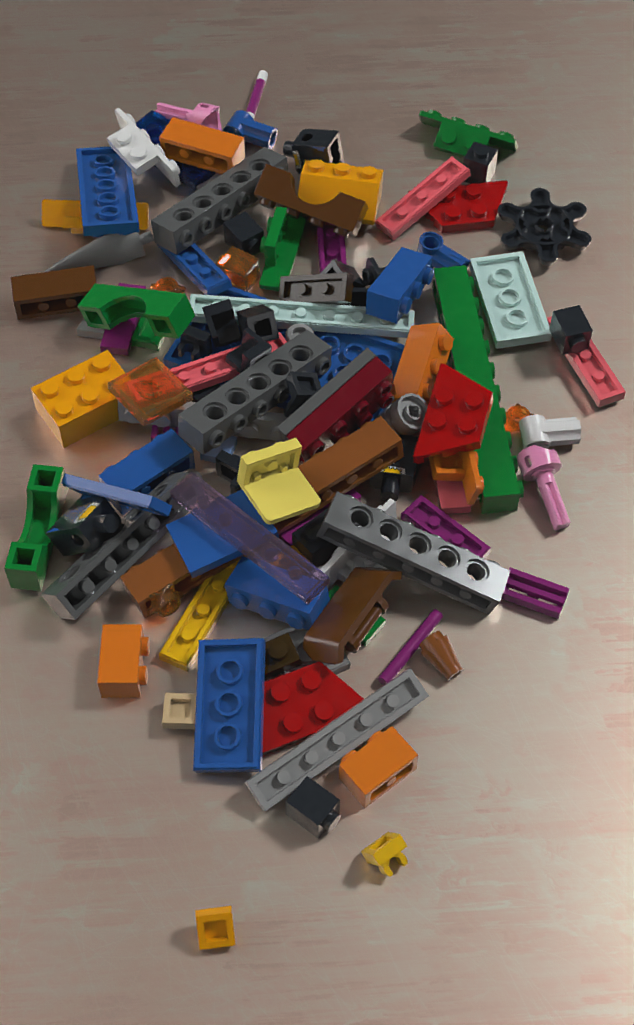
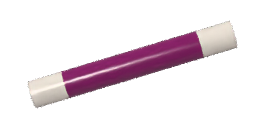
[246,70,268,119]

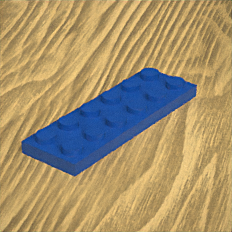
[76,146,140,237]

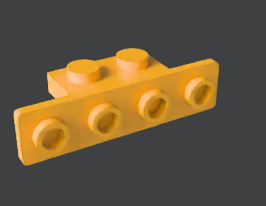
[42,199,149,234]

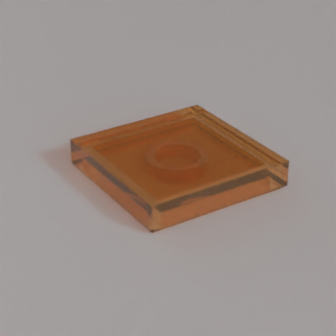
[108,357,193,427]

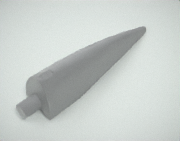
[44,231,154,272]

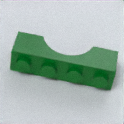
[78,283,195,339]
[4,464,68,591]

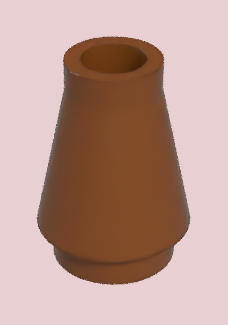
[419,631,464,681]

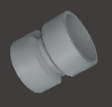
[377,393,428,436]

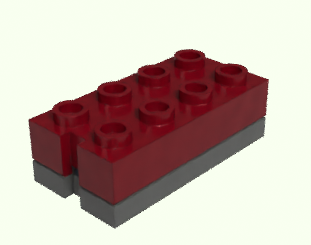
[277,347,396,464]

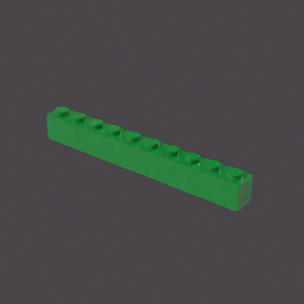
[431,265,524,514]

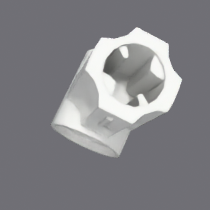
[519,415,581,449]

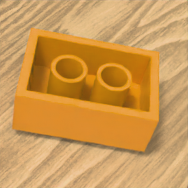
[31,350,132,448]

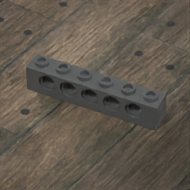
[151,147,288,255]
[178,330,332,455]
[41,472,205,620]
[317,492,510,615]

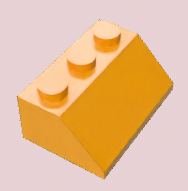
[298,159,384,225]

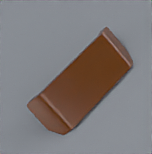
[303,567,402,665]

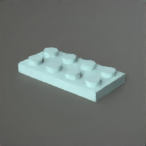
[469,251,552,349]

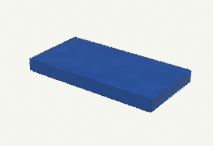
[193,638,266,773]

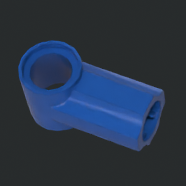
[223,110,278,149]
[417,232,470,268]

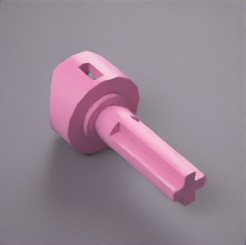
[155,102,223,131]
[517,445,571,531]

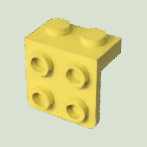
[237,438,321,525]

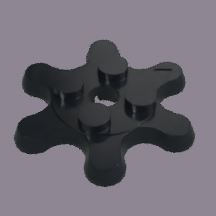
[498,188,591,266]

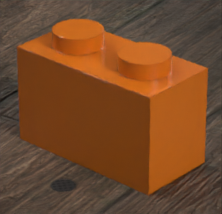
[97,624,150,698]
[339,726,419,808]

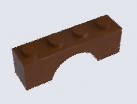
[254,164,368,238]

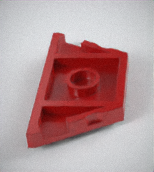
[408,180,508,233]
[413,363,494,464]
[263,661,364,756]

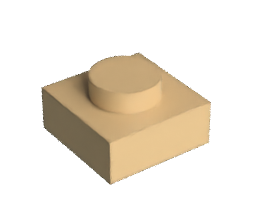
[162,692,196,730]

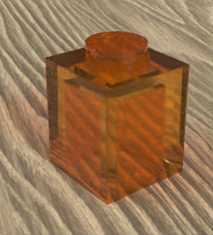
[216,246,260,292]

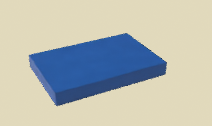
[166,490,279,578]

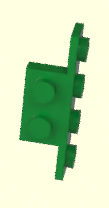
[418,110,518,158]
[259,206,307,291]

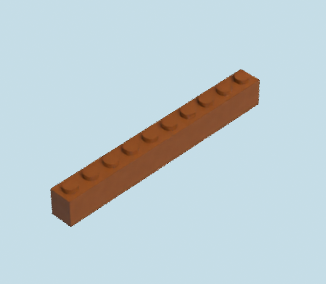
[120,416,404,618]

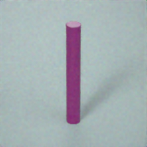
[377,609,443,686]

